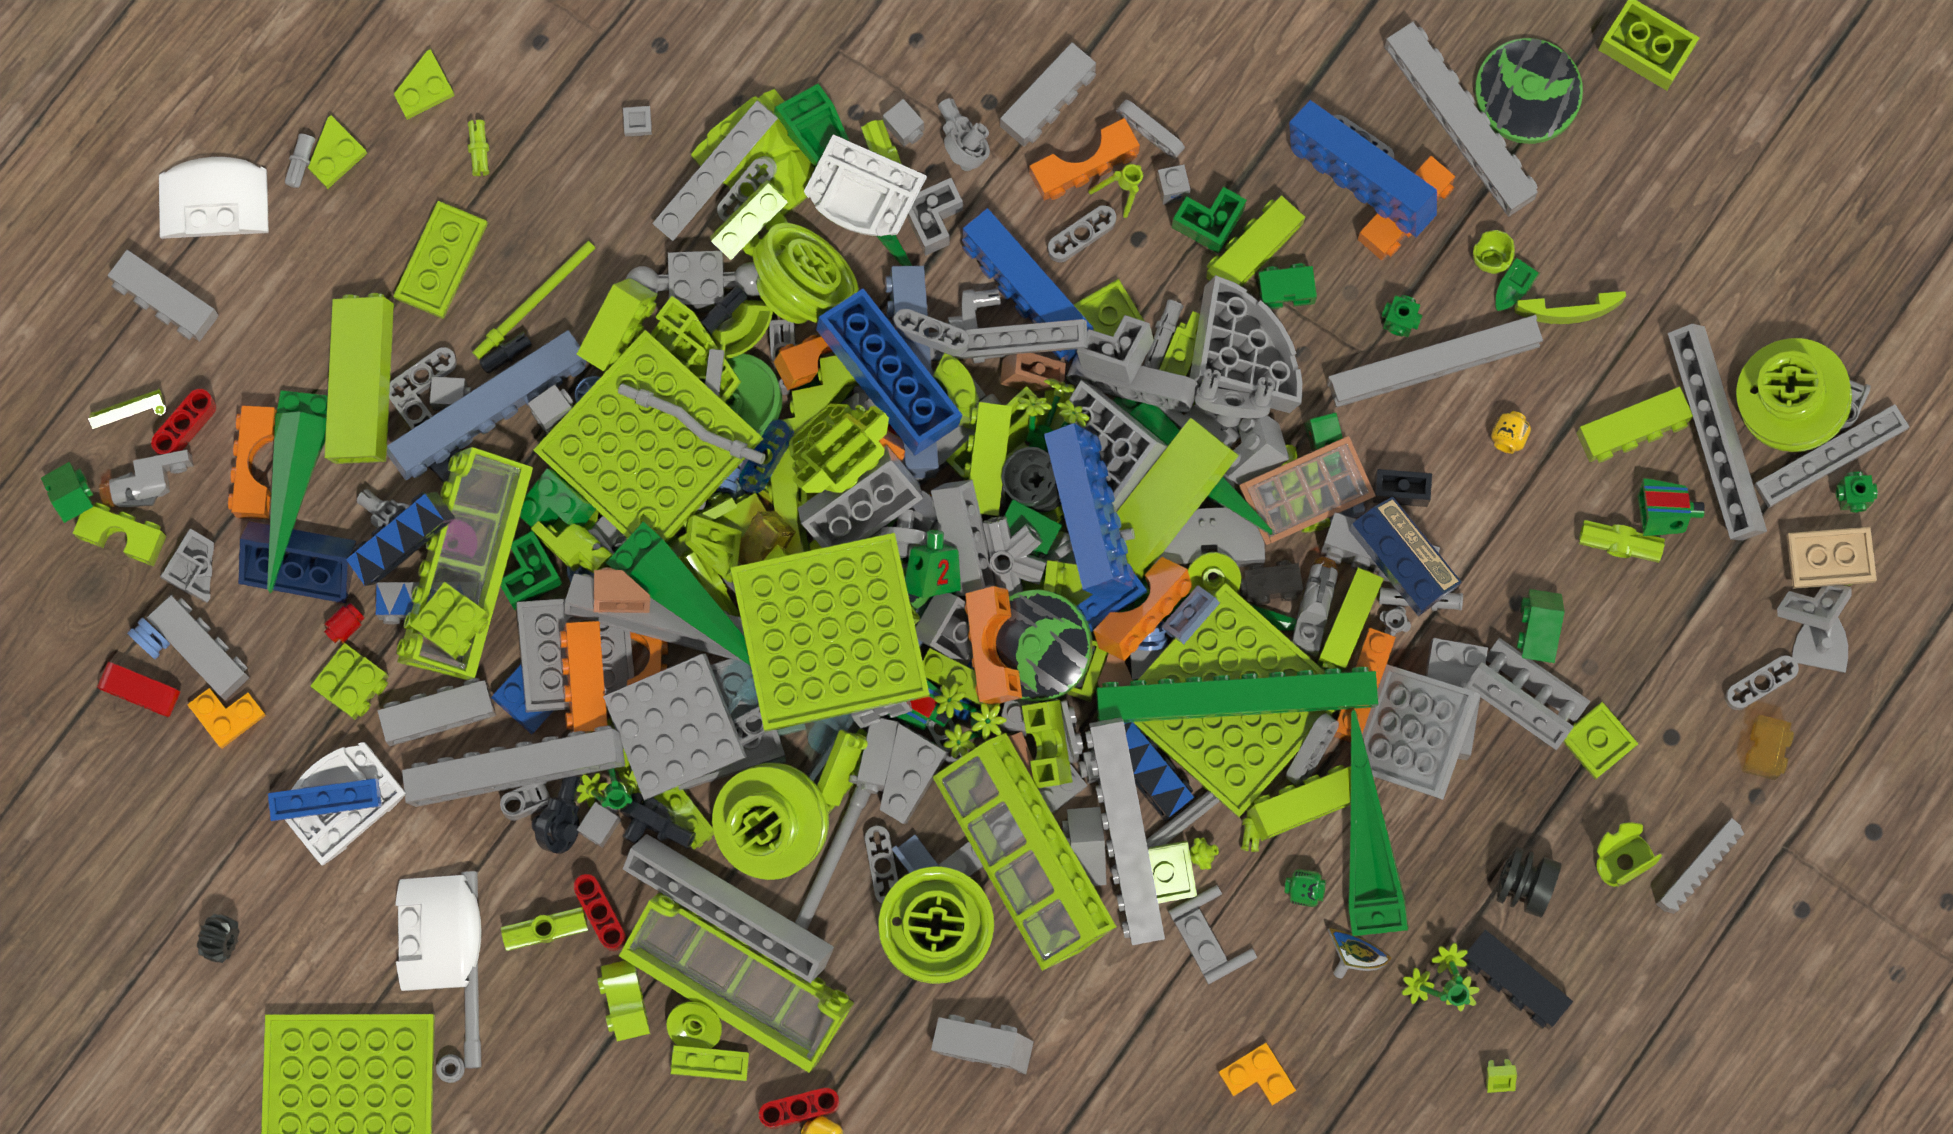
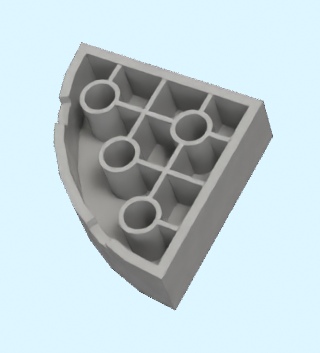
[1190,275,1302,413]
[1064,380,1168,512]

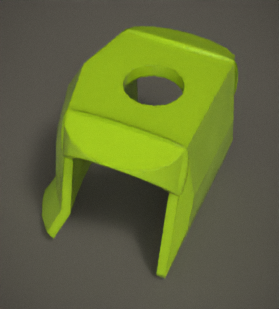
[1596,822,1662,887]

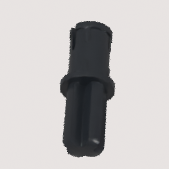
[700,286,747,334]
[480,332,532,374]

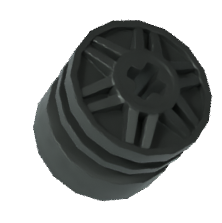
[1002,447,1061,512]
[1496,846,1562,918]

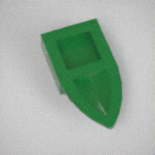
[1496,258,1540,311]

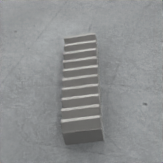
[1656,818,1744,914]

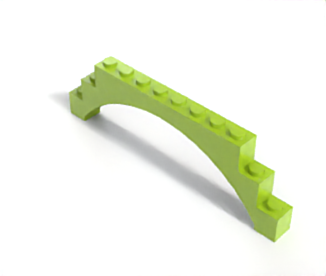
[763,355,859,555]

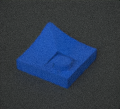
[491,665,554,735]

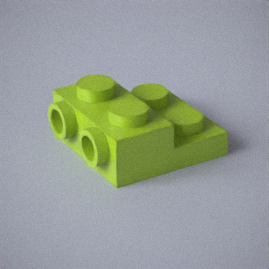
[410,582,489,660]
[310,643,389,720]

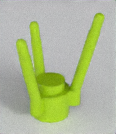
[1088,164,1143,218]

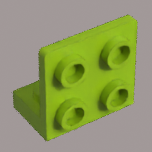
[1044,560,1093,606]

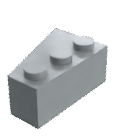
[880,724,949,824]
[931,1014,1034,1074]

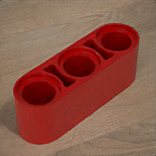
[151,389,216,455]
[97,662,181,718]
[574,874,626,951]
[759,1088,840,1129]

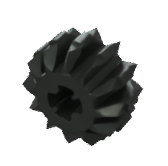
[197,914,240,963]

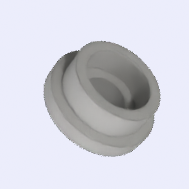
[436,1054,465,1083]

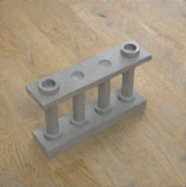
[1465,638,1590,750]

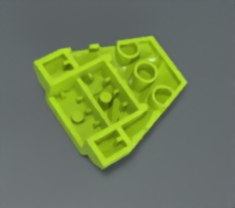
[691,89,815,216]
[651,296,741,403]
[789,403,889,493]

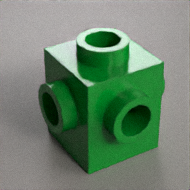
[1381,295,1423,337]
[1836,472,1878,513]

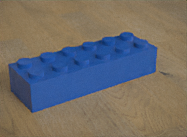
[1289,100,1437,237]
[962,208,1094,362]
[816,289,962,456]
[1044,423,1134,599]

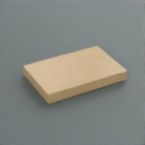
[1787,527,1877,589]

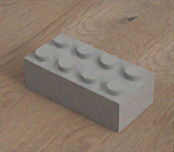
[798,445,923,548]
[1320,512,1440,581]
[1425,638,1488,760]

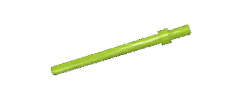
[472,241,595,360]

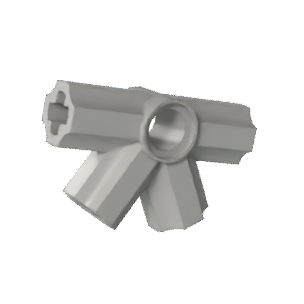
[983,516,1047,597]

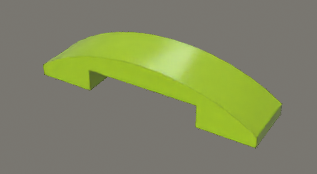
[1514,291,1626,324]

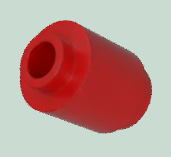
[324,603,365,643]

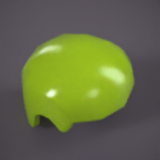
[1473,230,1515,274]

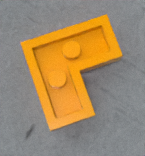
[187,688,266,749]
[1218,1043,1296,1106]

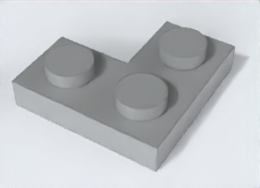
[1777,585,1852,631]

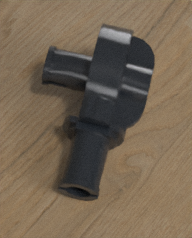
[532,776,581,854]
[619,793,696,848]

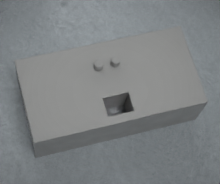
[1154,507,1265,569]

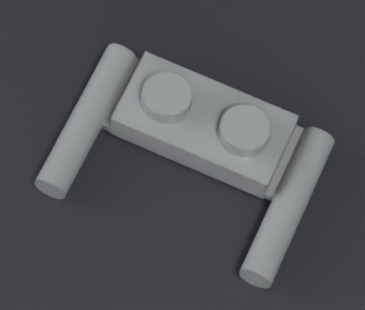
[1168,885,1257,985]

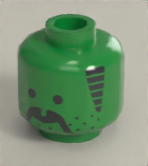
[1284,869,1326,907]

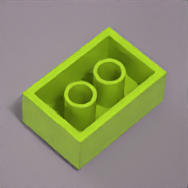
[1599,0,1699,91]
[576,278,658,371]

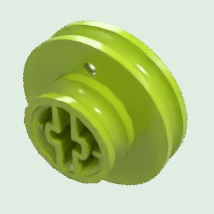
[753,223,858,324]
[1736,338,1852,452]
[712,763,829,880]
[878,867,994,984]

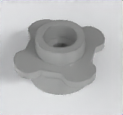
[1380,606,1411,636]

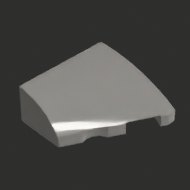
[160,529,214,603]

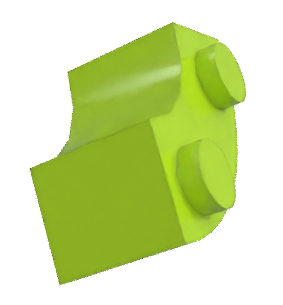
[709,300,773,359]
[933,353,979,431]
[597,960,650,1042]

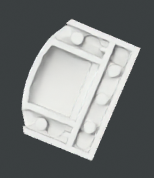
[804,135,927,236]
[159,157,269,239]
[285,742,406,866]
[395,875,481,991]

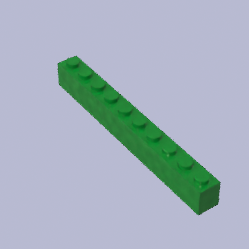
[1096,667,1378,723]

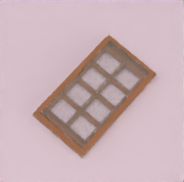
[1239,436,1375,545]

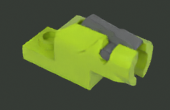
[531,521,614,573]

